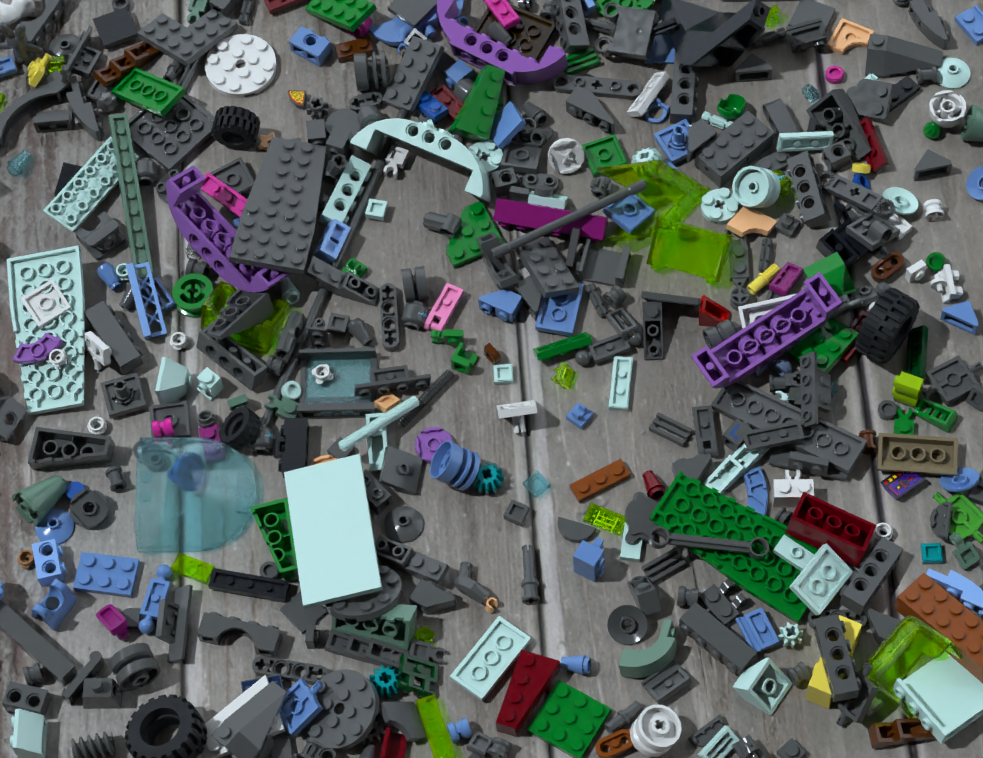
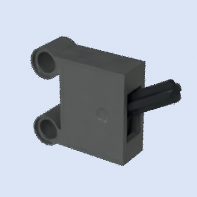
[595,2,678,61]

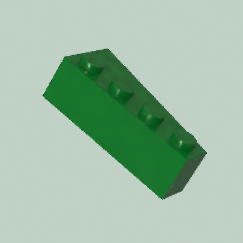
[448,65,505,142]
[250,498,299,581]

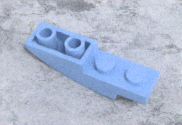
[926,568,983,618]

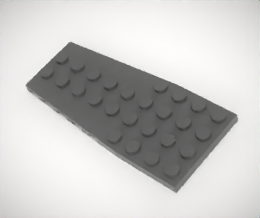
[229,137,326,275]

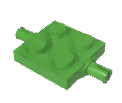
[932,491,983,544]

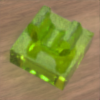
[765,4,780,27]
[47,56,67,73]
[551,362,576,389]

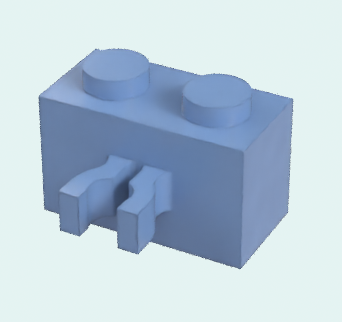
[573,537,606,582]

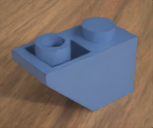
[478,289,523,323]

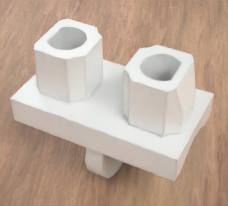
[930,264,963,304]

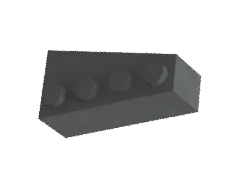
[28,427,115,470]

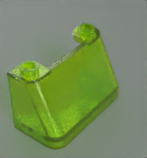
[646,218,734,284]
[201,281,290,354]

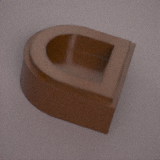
[484,343,502,365]

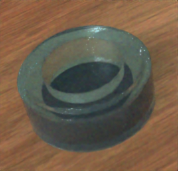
[802,84,820,102]

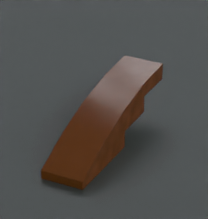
[94,42,162,87]

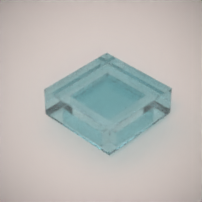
[523,471,550,498]

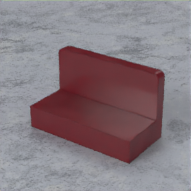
[380,727,408,758]

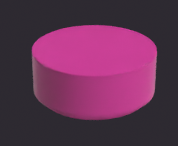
[825,66,844,84]

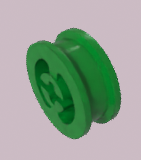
[172,273,216,318]

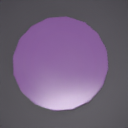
[415,427,453,464]

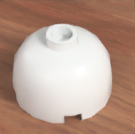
[929,90,966,128]

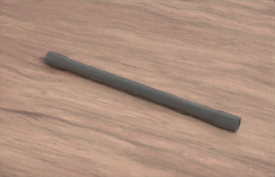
[490,178,647,260]

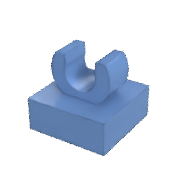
[566,403,593,430]

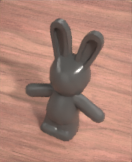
[0,22,43,65]

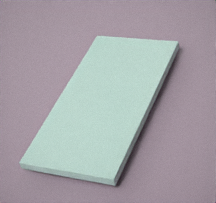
[284,454,383,609]

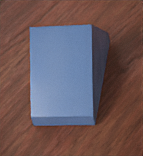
[940,301,979,335]

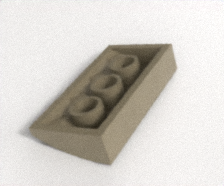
[877,433,958,476]

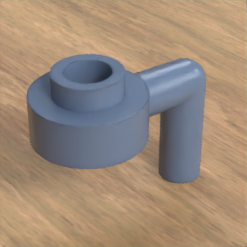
[753,359,792,377]

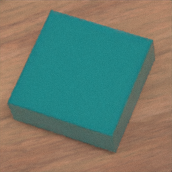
[920,543,943,565]

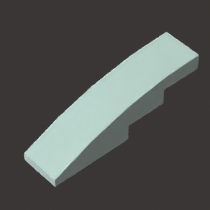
[704,443,770,494]

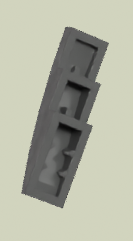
[324,629,409,669]

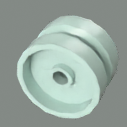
[732,166,781,209]

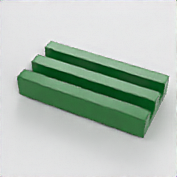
[564,47,600,75]

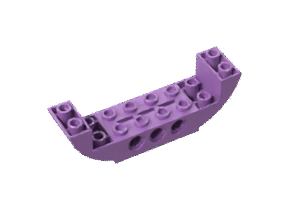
[437,0,568,86]

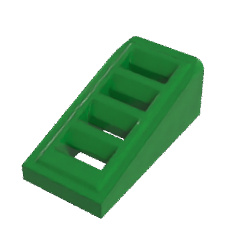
[913,397,958,433]

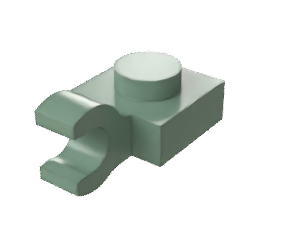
[949,532,981,570]

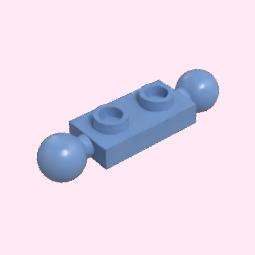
[139,564,172,634]

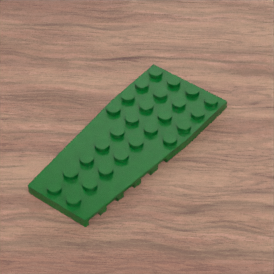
[649,471,819,623]

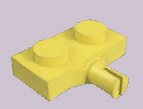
[27,53,52,87]

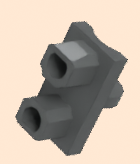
[732,735,766,758]

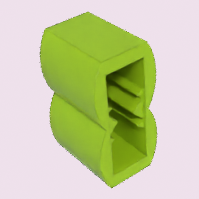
[891,371,924,408]

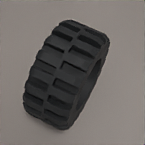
[855,288,920,364]
[125,694,207,758]

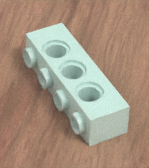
[318,155,371,226]

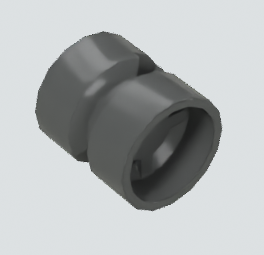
[702,319,736,350]

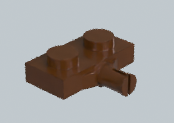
[335,37,373,62]

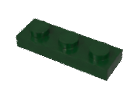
[906,325,928,379]

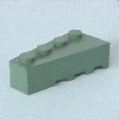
[332,600,417,650]

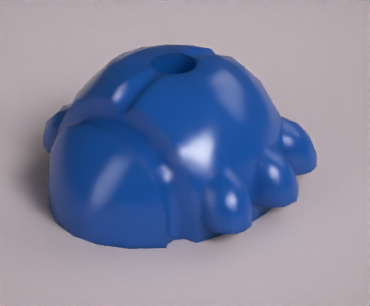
[852,173,870,189]

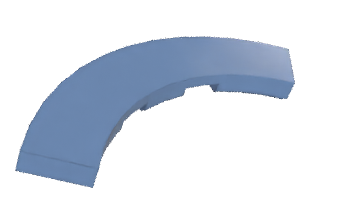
[742,466,768,516]

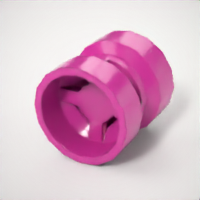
[152,417,175,440]

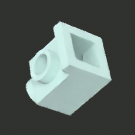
[196,367,224,401]

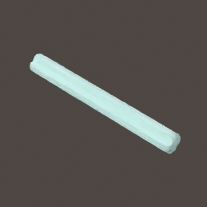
[338,396,419,452]

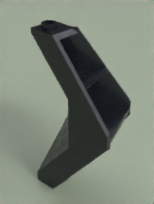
[658,0,770,67]

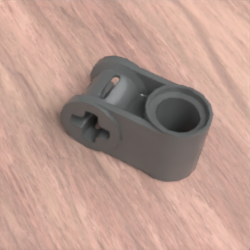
[297,738,337,758]

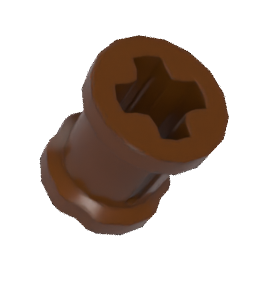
[859,429,878,455]

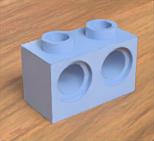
[313,219,351,264]
[32,539,67,587]

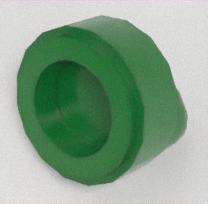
[926,252,947,271]

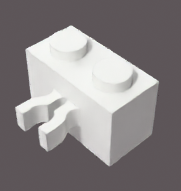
[773,470,814,507]

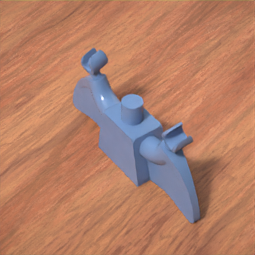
[369,0,468,56]

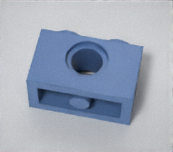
[289,26,332,67]

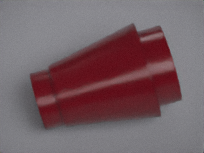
[642,470,665,500]

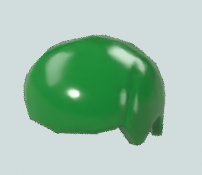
[717,94,746,120]

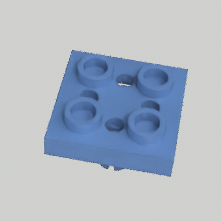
[654,119,690,164]

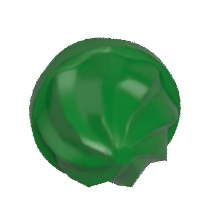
[923,121,942,140]

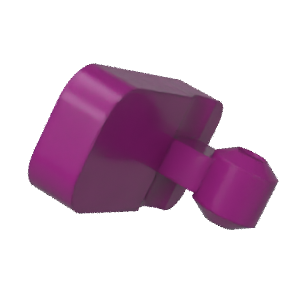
[96,604,129,641]

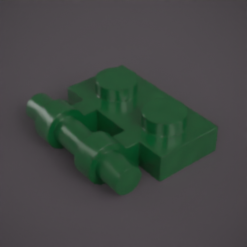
[396,654,439,698]

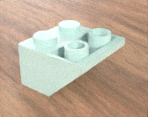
[10,709,48,758]

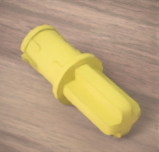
[746,263,780,295]

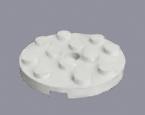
[205,34,277,98]

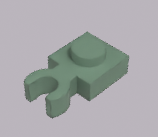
[187,0,209,24]
[264,394,300,419]

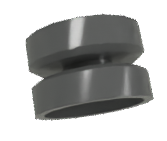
[109,643,161,691]

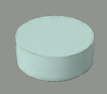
[281,381,301,401]

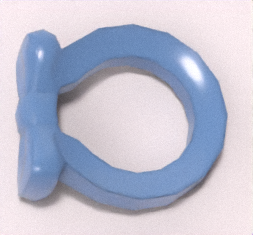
[645,98,670,124]

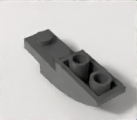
[908,0,950,50]
[66,75,104,141]
[304,256,380,306]
[375,535,449,584]

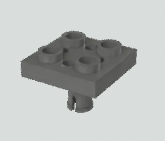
[101,373,147,419]

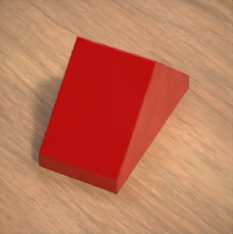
[699,295,730,328]

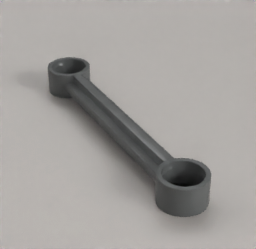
[648,526,769,560]

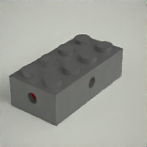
[695,111,774,188]

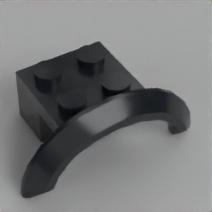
[816,202,887,270]

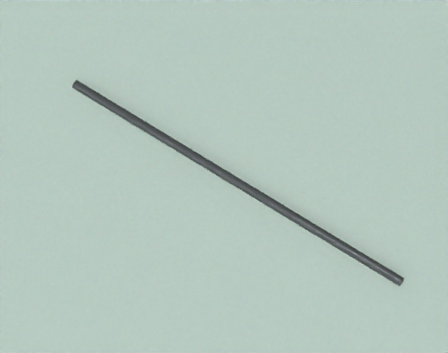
[260,108,409,427]

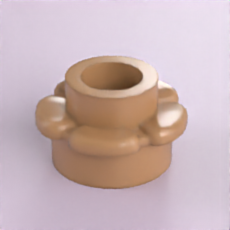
[17,550,35,569]

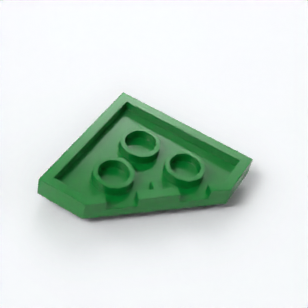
[446,200,504,269]

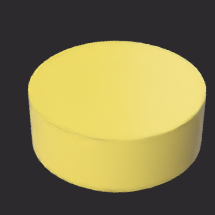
[852,163,871,174]

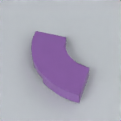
[12,333,64,364]

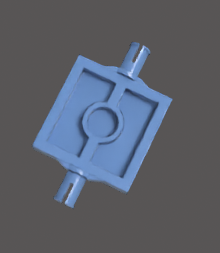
[279,678,324,736]

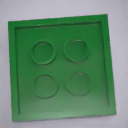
[784,319,859,374]
[527,680,611,758]

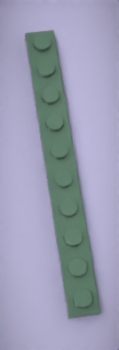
[109,114,154,281]

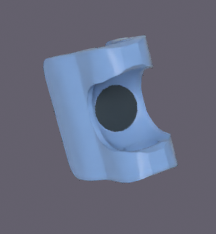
[31,578,77,631]

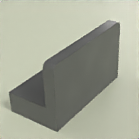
[33,110,73,133]

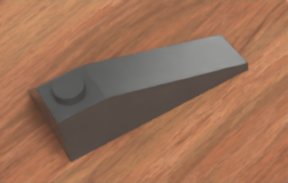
[806,89,872,161]
[206,289,275,339]

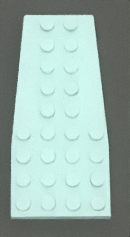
[7,245,85,415]

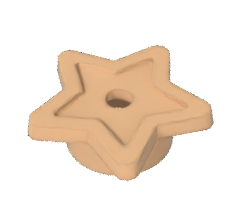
[259,132,275,151]

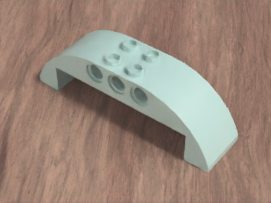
[350,118,492,203]

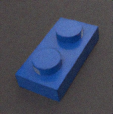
[416,90,449,122]

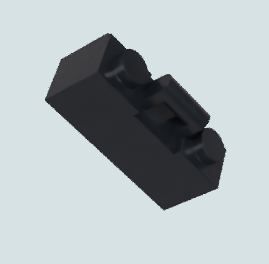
[273,418,310,478]

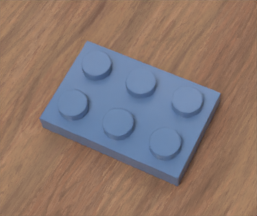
[535,283,584,336]
[73,552,140,598]

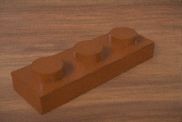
[570,459,630,503]

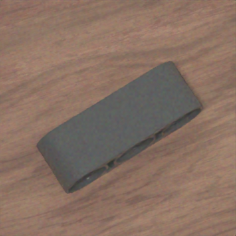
[762,99,799,140]

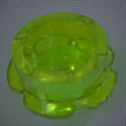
[415,626,435,643]

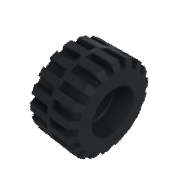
[211,106,260,149]

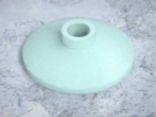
[936,58,971,89]
[882,187,918,215]

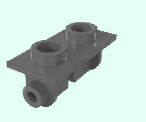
[308,318,331,349]

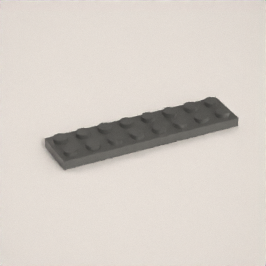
[711,380,867,475]

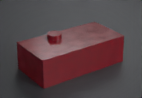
[785,492,877,566]

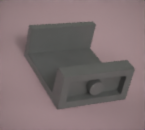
[576,239,631,288]

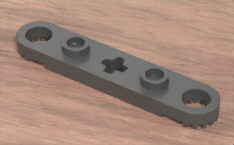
[552,74,642,100]
[818,170,896,219]

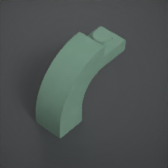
[618,619,678,678]

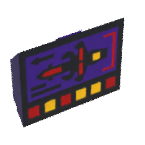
[880,472,925,499]

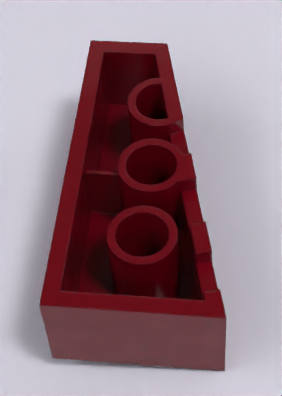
[496,649,561,737]

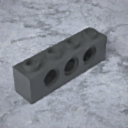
[553,0,590,53]
[670,53,700,124]
[786,151,831,229]
[196,323,268,391]
[839,537,903,616]
[813,614,861,702]

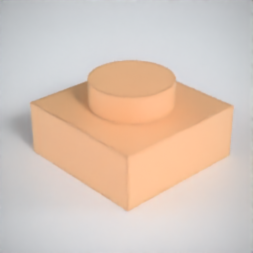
[374,392,401,413]

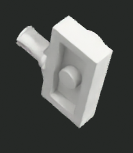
[84,331,112,370]

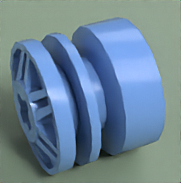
[430,440,480,491]

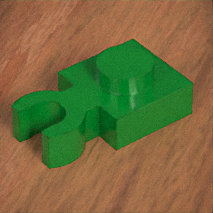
[431,329,464,347]
[893,407,914,435]

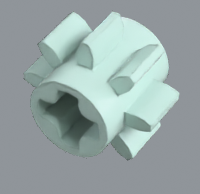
[778,622,803,649]

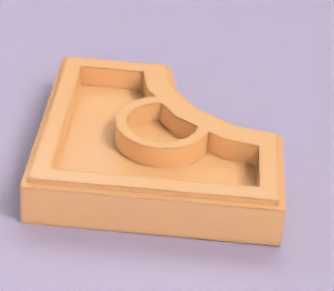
[826,18,875,55]
[726,206,777,237]

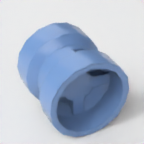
[446,717,472,743]

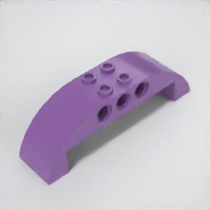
[166,165,292,292]
[691,272,842,388]

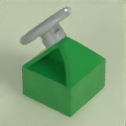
[803,252,863,319]

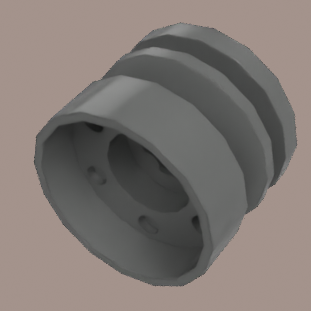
[354,51,390,91]

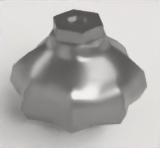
[96,91,119,113]

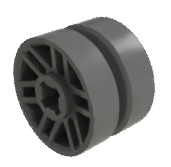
[401,266,429,303]

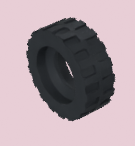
[219,406,260,450]

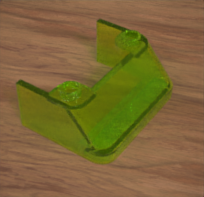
[860,616,963,719]

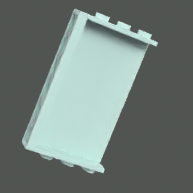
[893,651,983,744]

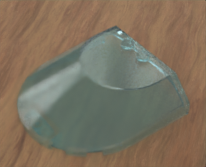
[135,437,257,553]

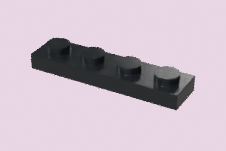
[208,568,290,602]

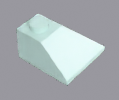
[155,357,193,404]
[733,658,793,715]

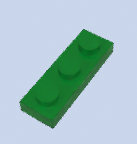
[533,332,592,361]

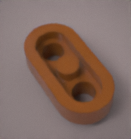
[596,729,634,758]

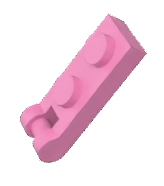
[423,283,464,332]

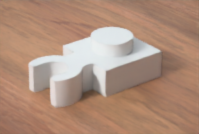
[384,145,409,178]

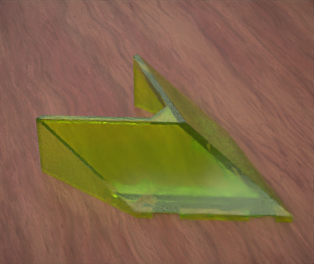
[597,160,712,242]

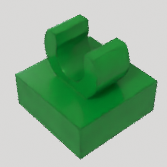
[341,257,368,278]

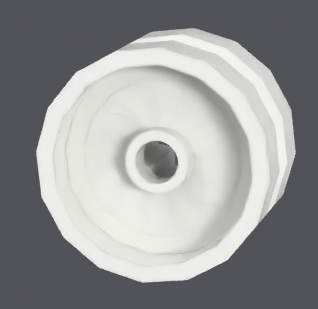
[630,705,682,757]

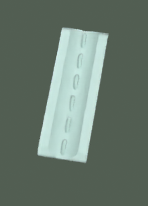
[43,136,140,233]

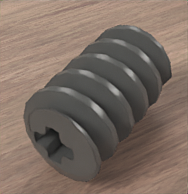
[71,731,116,758]

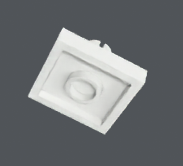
[20,279,72,329]
[496,400,537,433]

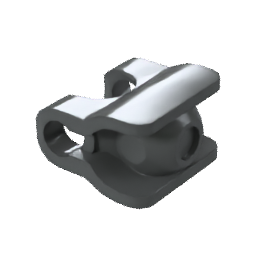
[75,212,125,260]

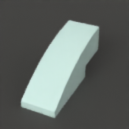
[365,412,388,471]

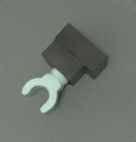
[775,387,801,409]

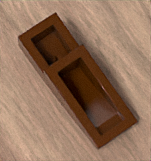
[868,718,935,748]

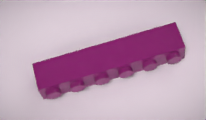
[493,198,609,243]

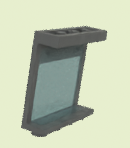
[297,346,377,419]

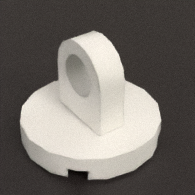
[548,138,585,174]

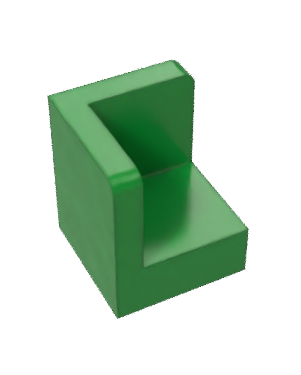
[451,342,478,375]

